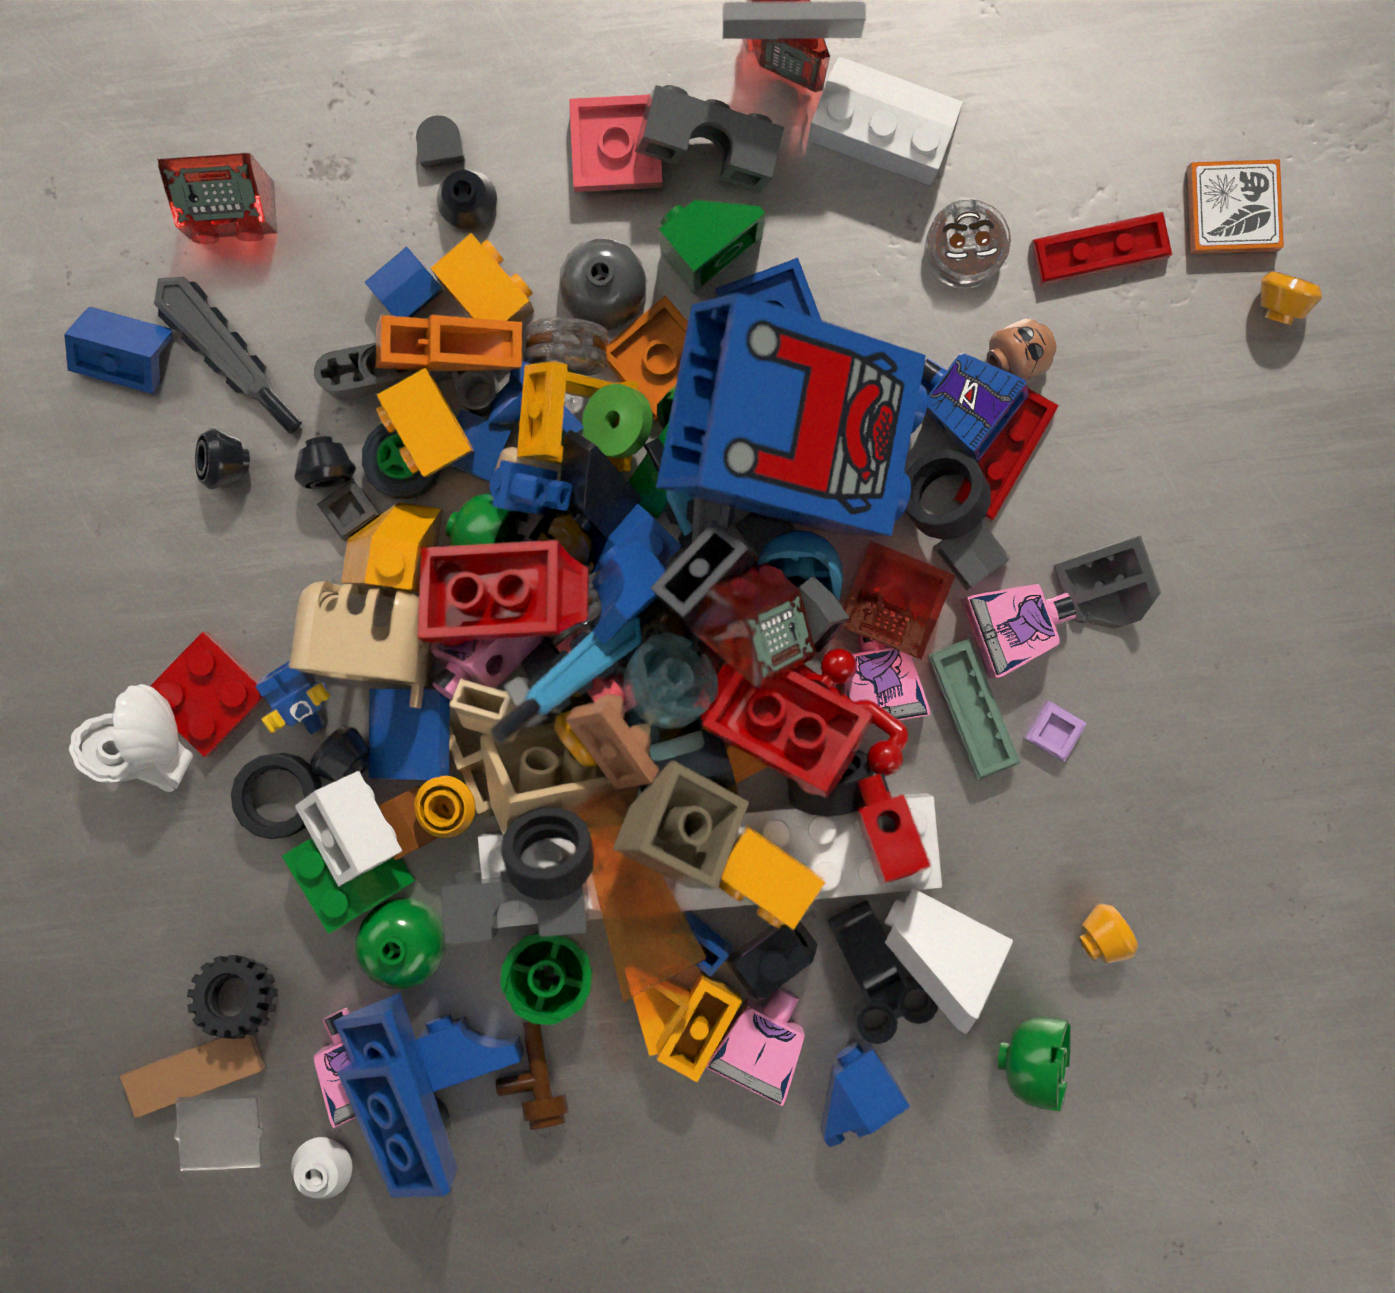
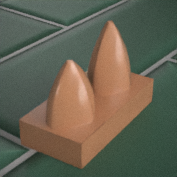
[566,694,659,790]

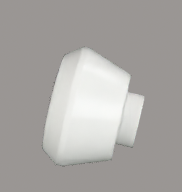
[291,1137,353,1199]

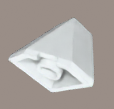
[885,888,1013,1034]

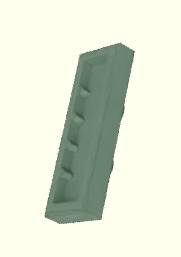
[927,638,1020,780]

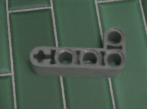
[314,343,500,416]

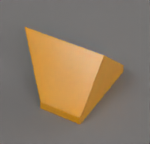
[625,958,690,1056]

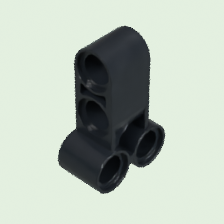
[827,900,938,1044]

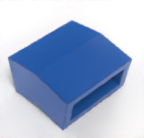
[364,246,443,317]
[449,409,511,483]
[666,910,733,977]

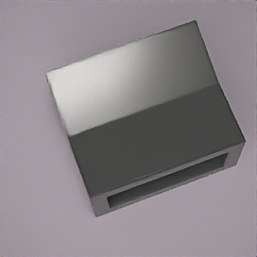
[933,521,1010,590]
[789,576,850,656]

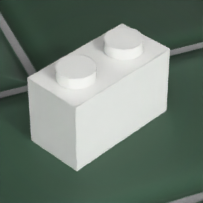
[295,771,402,887]

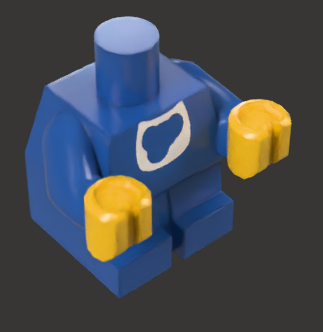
[255,660,330,734]

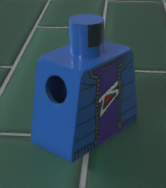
[921,353,1029,463]

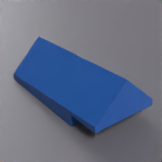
[333,993,458,1197]

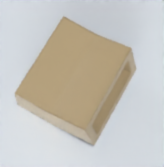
[450,679,519,742]

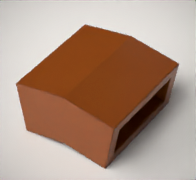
[378,785,439,860]

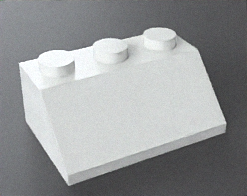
[808,56,962,186]

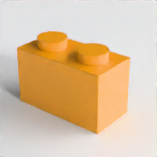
[430,233,534,322]
[376,368,475,477]
[718,825,826,929]
[657,970,742,1082]

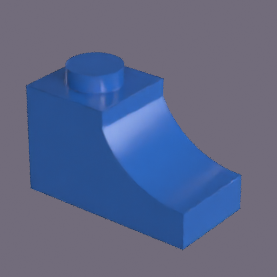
[591,538,668,644]
[416,1014,524,1092]

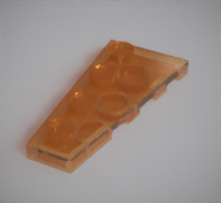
[578,793,706,1002]

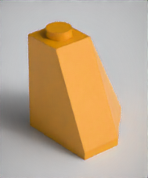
[341,502,443,595]

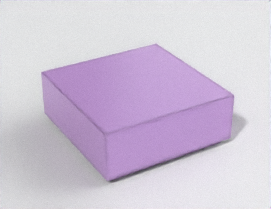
[1023,700,1087,762]

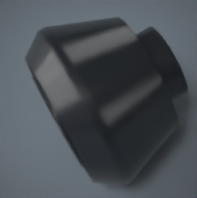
[437,169,497,229]
[195,428,250,489]
[294,436,356,489]
[310,726,370,782]

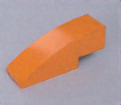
[376,315,522,371]

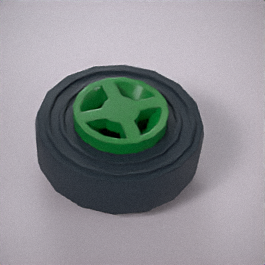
[362,423,441,499]

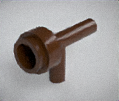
[495,1022,569,1130]

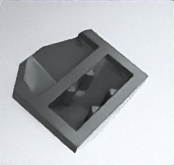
[1054,535,1161,629]

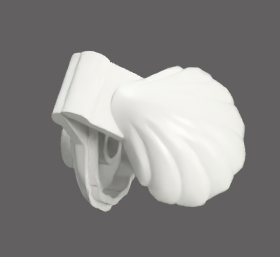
[69,684,193,792]

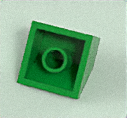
[659,200,765,294]
[282,837,416,934]

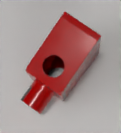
[856,773,931,886]

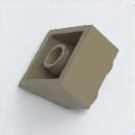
[612,761,749,889]

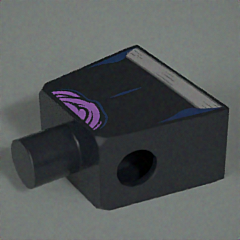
[725,921,818,1000]

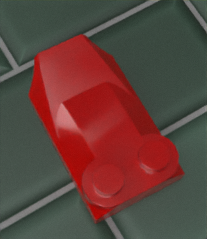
[418,540,589,646]
[695,649,873,798]

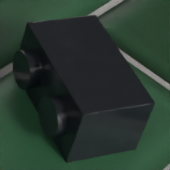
[651,520,758,634]

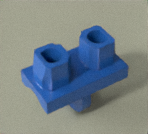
[490,460,572,516]

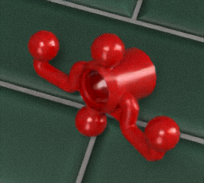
[720,619,909,777]

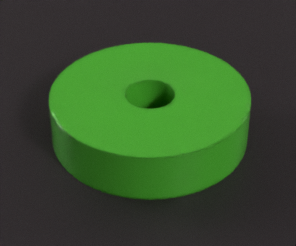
[582,384,653,459]

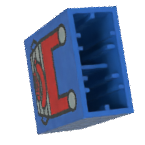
[656,293,928,536]

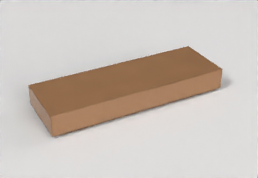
[120,1035,266,1118]

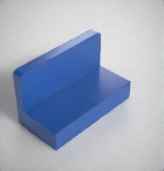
[64,307,172,394]

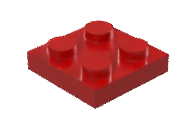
[150,631,265,758]

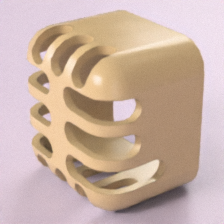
[289,581,433,708]

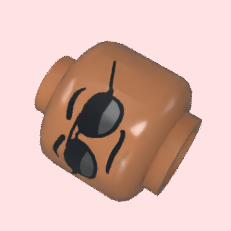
[986,318,1057,381]

